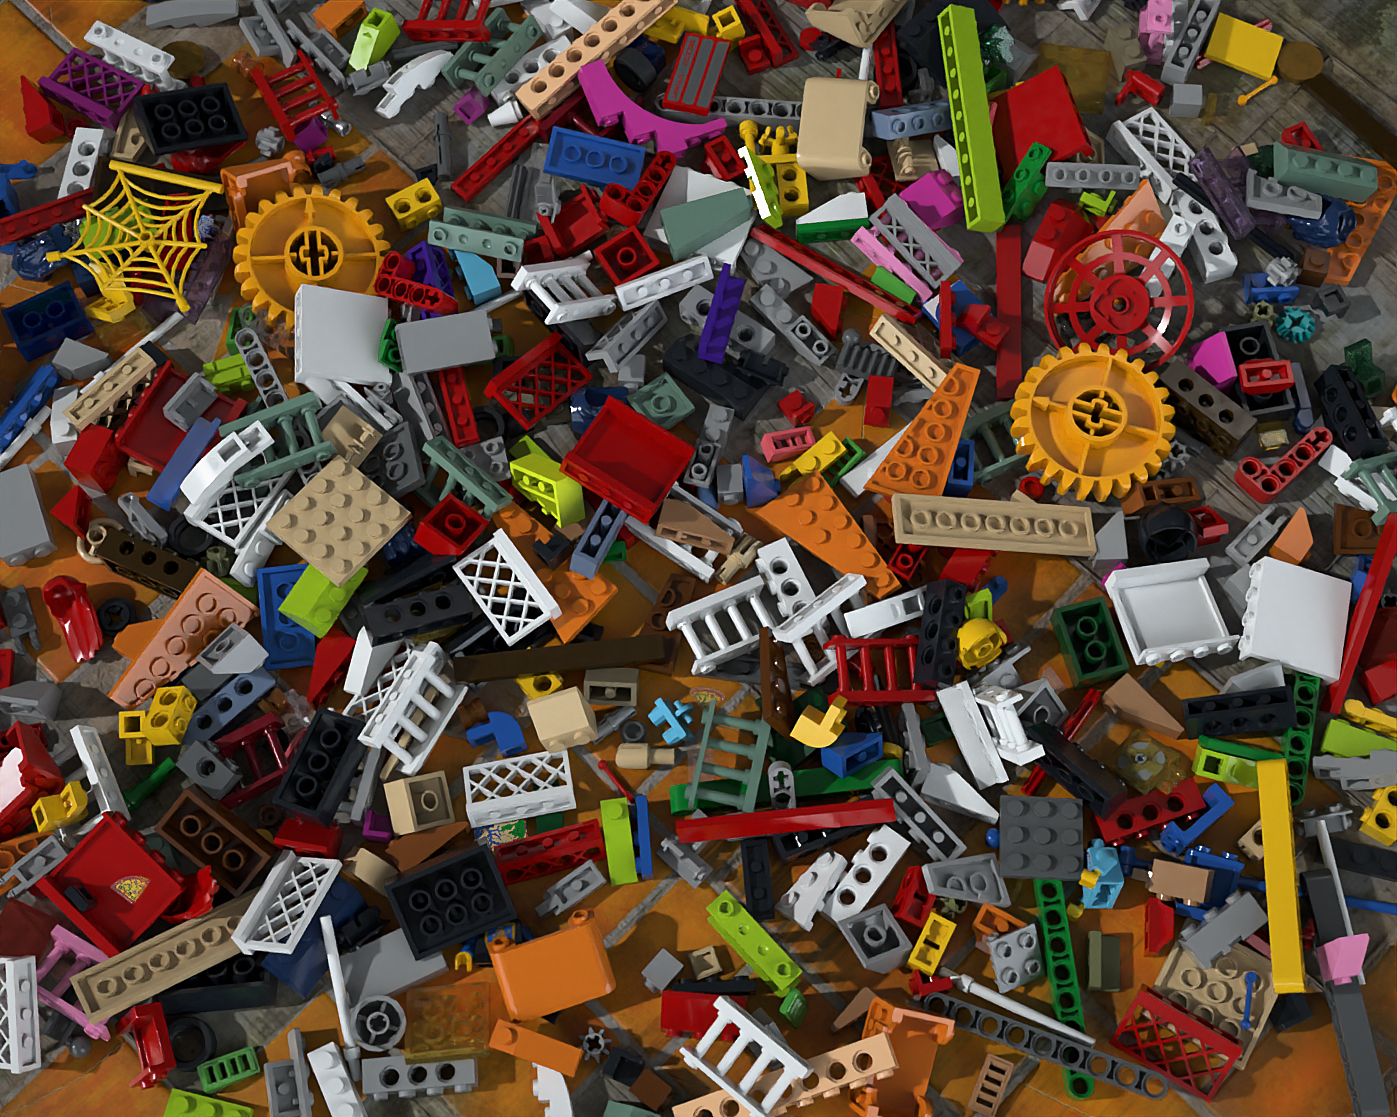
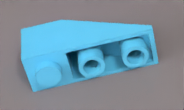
[447,248,502,307]

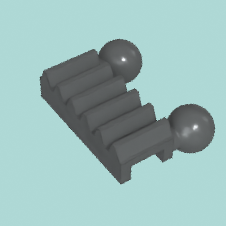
[835,328,900,380]
[41,984,92,1058]

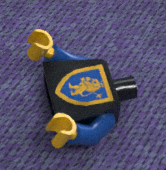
[455,919,536,971]

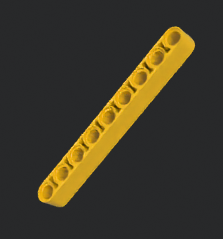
[1257,758,1306,994]

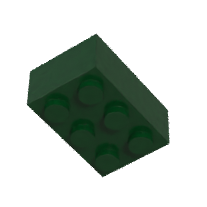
[1050,596,1130,691]

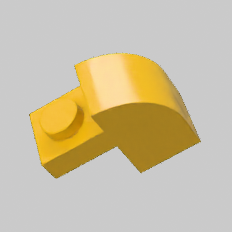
[706,5,745,52]
[790,695,848,748]
[119,710,155,766]
[31,781,89,833]

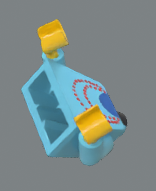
[1066,839,1124,922]

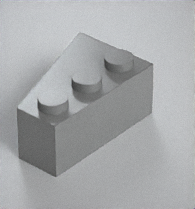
[1177,890,1268,970]

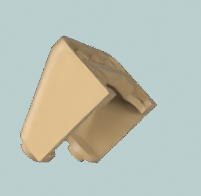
[805,0,908,48]
[796,77,880,181]

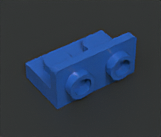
[1242,273,1300,304]

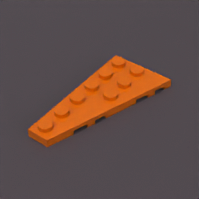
[491,501,618,645]

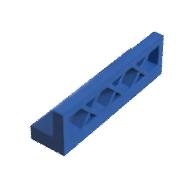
[0,364,64,455]
[146,416,222,511]

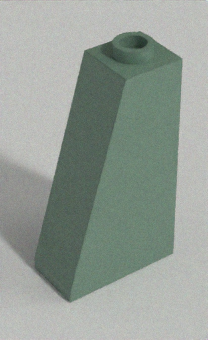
[660,187,753,263]

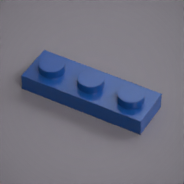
[631,795,654,881]

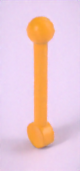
[1237,75,1278,105]

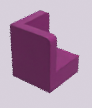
[452,85,490,126]
[293,116,328,153]
[362,809,395,844]

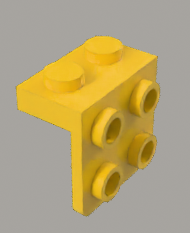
[84,261,136,323]

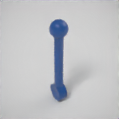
[1240,971,1257,1030]

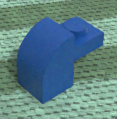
[466,711,528,758]

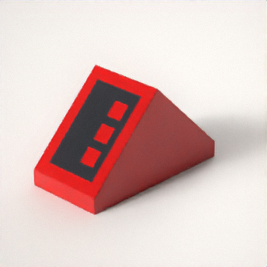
[50,485,92,540]

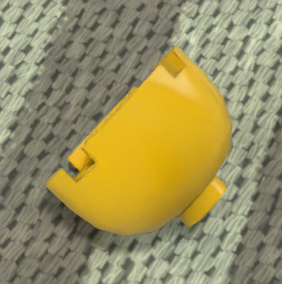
[957,618,1007,670]

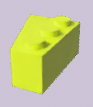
[509,453,585,528]

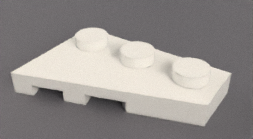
[774,848,848,932]

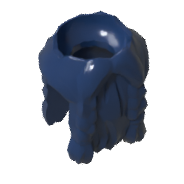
[1286,191,1357,248]
[11,223,78,283]
[570,386,629,435]
[382,499,427,568]

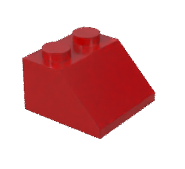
[413,493,490,555]
[273,816,344,860]

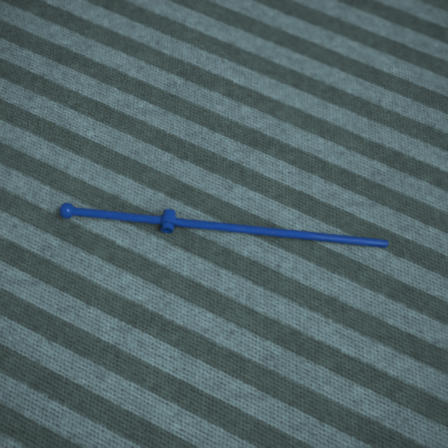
[985,828,1397,915]

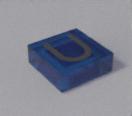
[192,213,224,246]

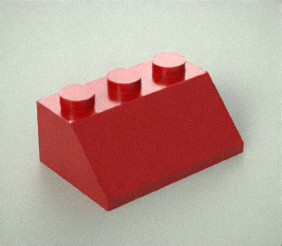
[660,990,747,1043]

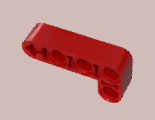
[599,151,677,227]
[374,251,458,317]
[1234,426,1333,504]

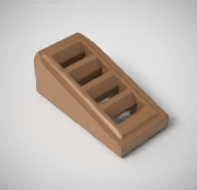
[829,987,878,1036]
[967,1053,1015,1117]

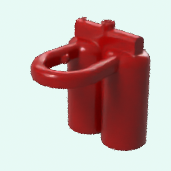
[1115,69,1166,107]
[125,262,166,307]

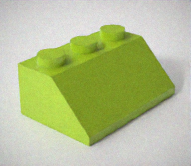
[79,198,159,262]
[278,564,368,639]

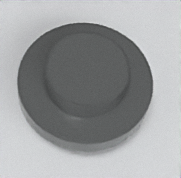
[621,720,647,743]

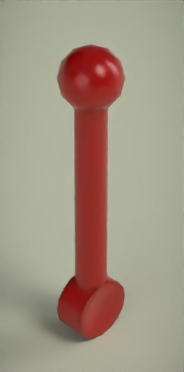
[598,760,635,804]

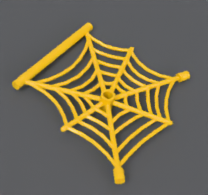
[46,160,225,312]

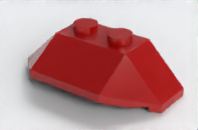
[1021,197,1095,283]

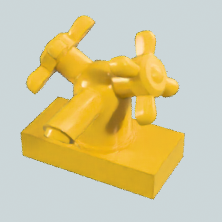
[758,125,799,174]

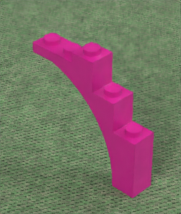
[578,60,727,162]

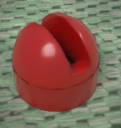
[141,83,160,95]

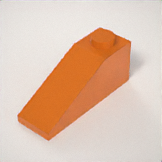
[488,1019,584,1077]

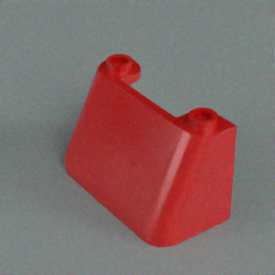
[0,720,65,843]

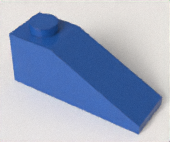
[742,455,781,509]

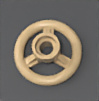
[76,518,124,565]

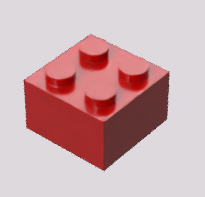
[593,225,662,287]
[63,423,129,494]

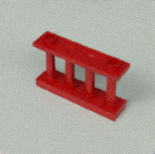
[401,0,492,42]
[250,49,339,143]
[823,635,936,707]

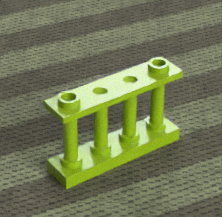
[706,890,803,1001]

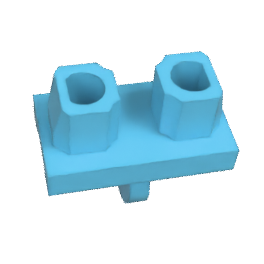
[648,697,695,746]

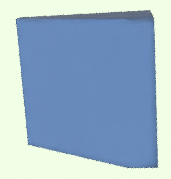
[697,484,719,511]

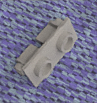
[345,60,393,96]
[534,177,561,223]
[1292,803,1353,838]
[656,834,713,889]

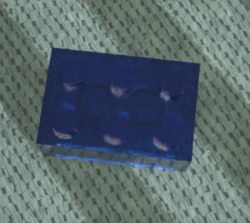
[1,280,95,362]

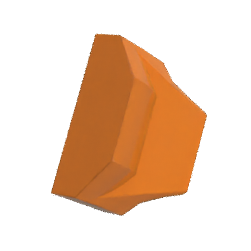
[971,904,1028,955]

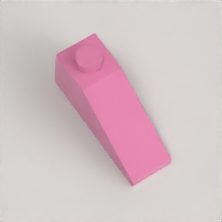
[1316,933,1369,985]

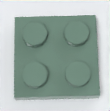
[626,372,695,430]

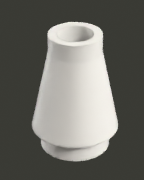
[487,100,524,128]

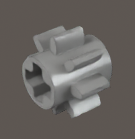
[255,126,285,157]
[1266,257,1298,287]
[1162,439,1190,472]
[578,1027,612,1063]

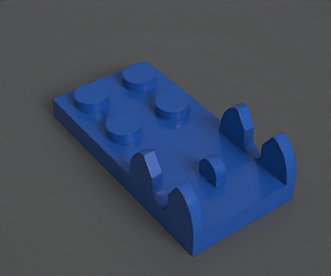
[543,126,646,193]
[257,563,317,672]

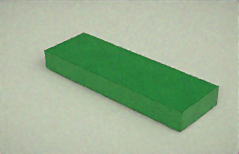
[796,217,870,244]
[1197,734,1284,761]

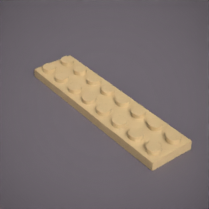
[891,493,1097,557]
[69,885,298,1026]

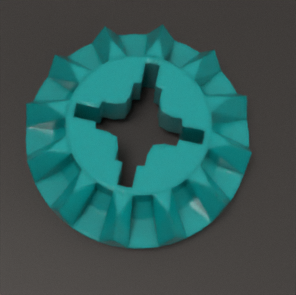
[1275,306,1315,343]

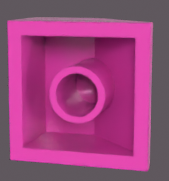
[899,169,965,230]
[1184,331,1238,396]

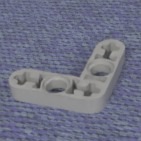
[834,341,920,407]
[725,761,796,841]

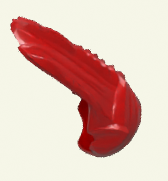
[170,130,248,176]
[42,575,103,663]
[159,865,219,925]

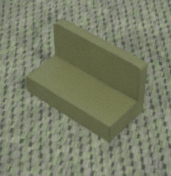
[1086,931,1120,993]

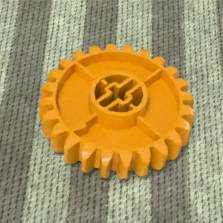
[233,185,391,335]
[1010,343,1176,502]

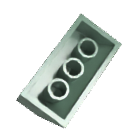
[1273,141,1378,203]

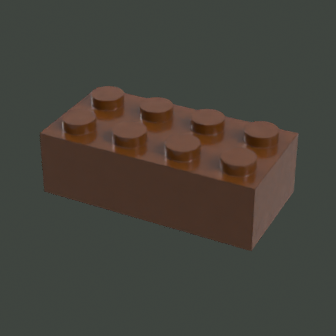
[153,783,279,898]

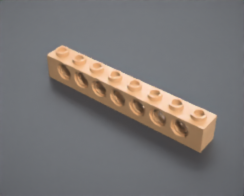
[515,0,678,122]
[672,1032,899,1117]

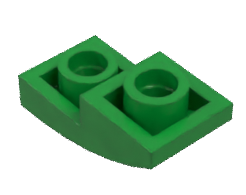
[378,318,402,373]

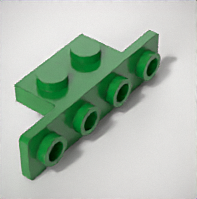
[995,142,1052,233]

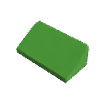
[870,265,917,306]

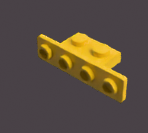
[622,0,709,44]

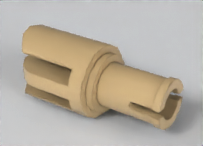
[714,532,765,585]
[615,743,675,769]

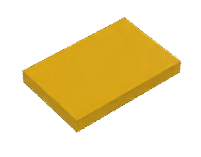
[1203,12,1284,81]

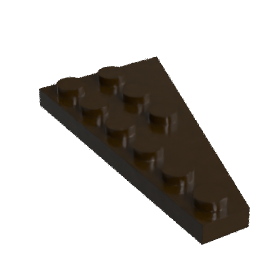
[90,156,229,218]

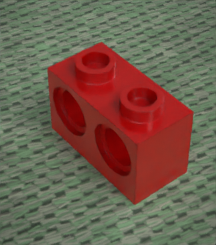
[890,866,937,928]

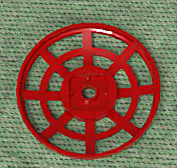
[1044,229,1195,374]

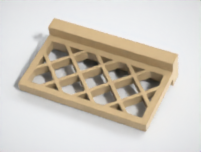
[869,313,965,393]
[62,346,157,434]

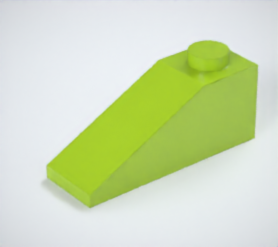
[600,797,638,887]

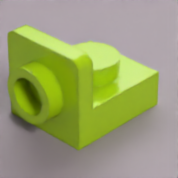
[1079,190,1118,217]

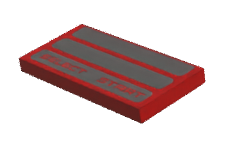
[662,32,731,117]

